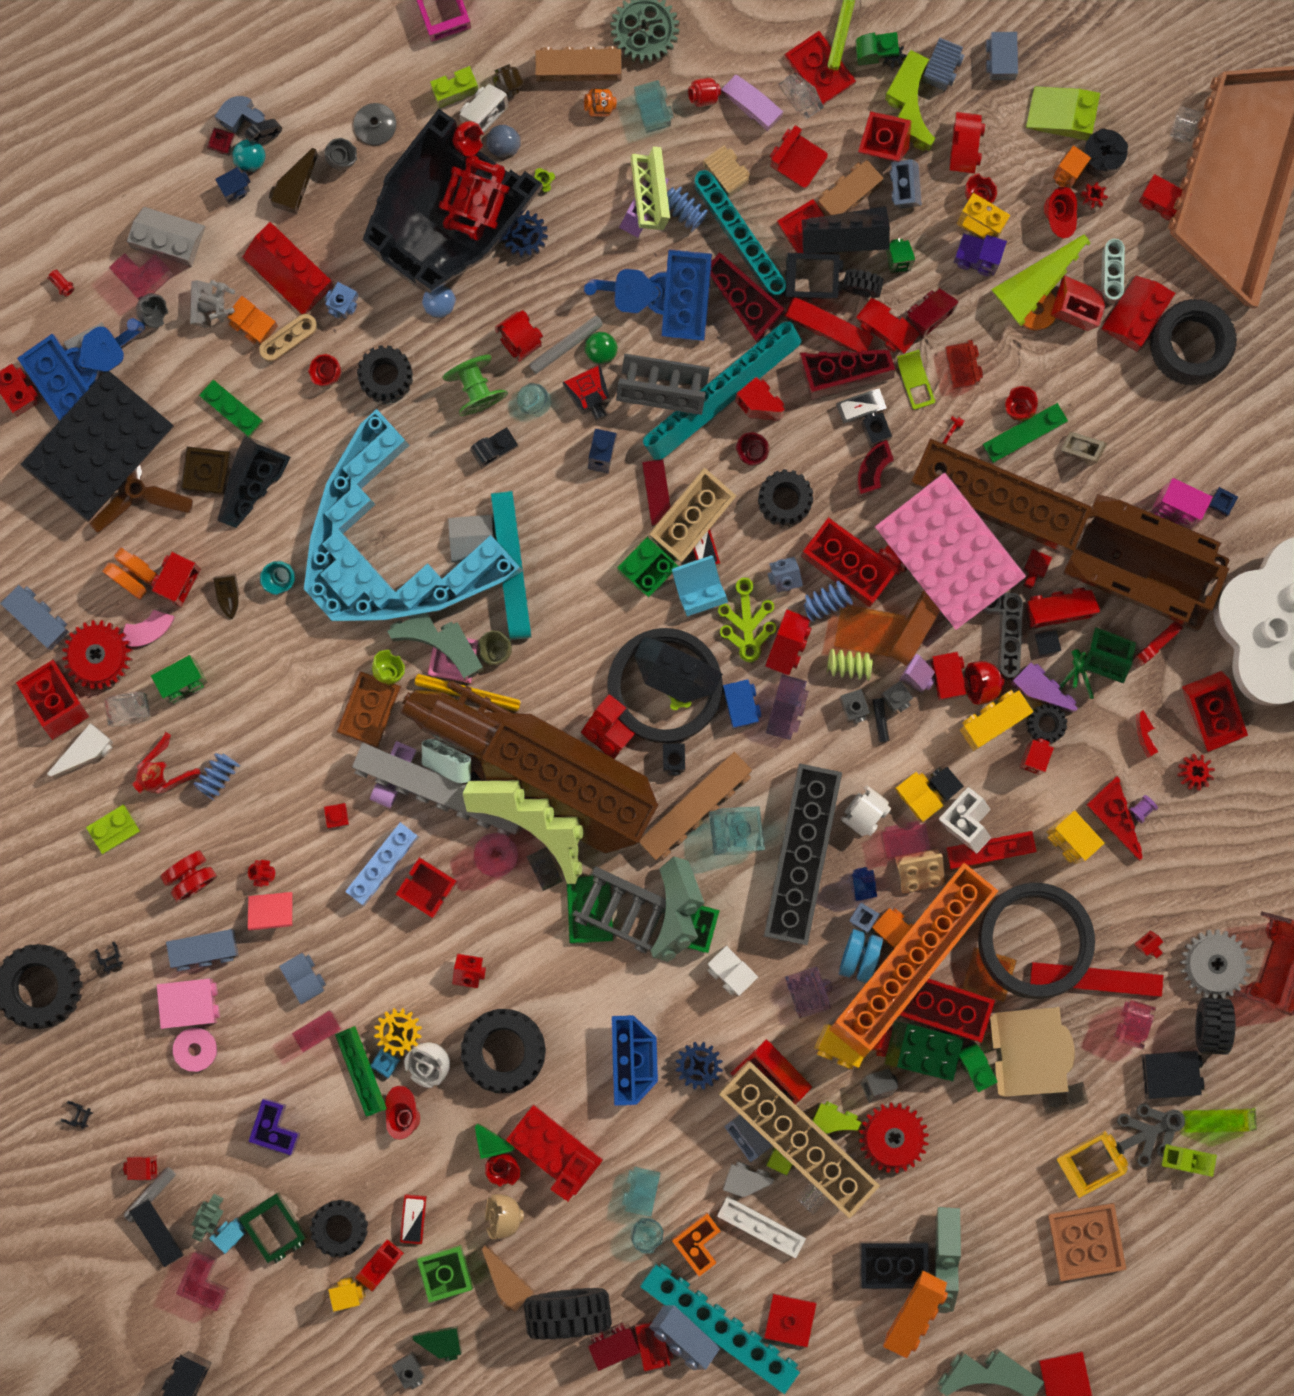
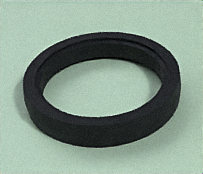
[607,628,723,743]
[978,883,1095,999]

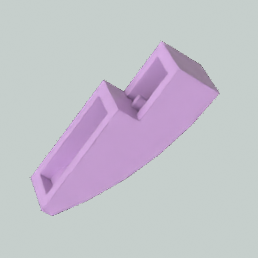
[721,75,783,132]

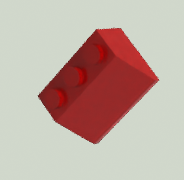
[1101,275,1176,352]
[1025,587,1100,629]
[730,1039,812,1105]

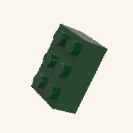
[884,1021,964,1082]

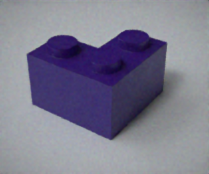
[953,233,1007,276]
[249,1098,300,1155]

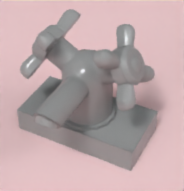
[190,280,235,328]

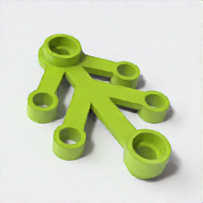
[718,577,776,663]

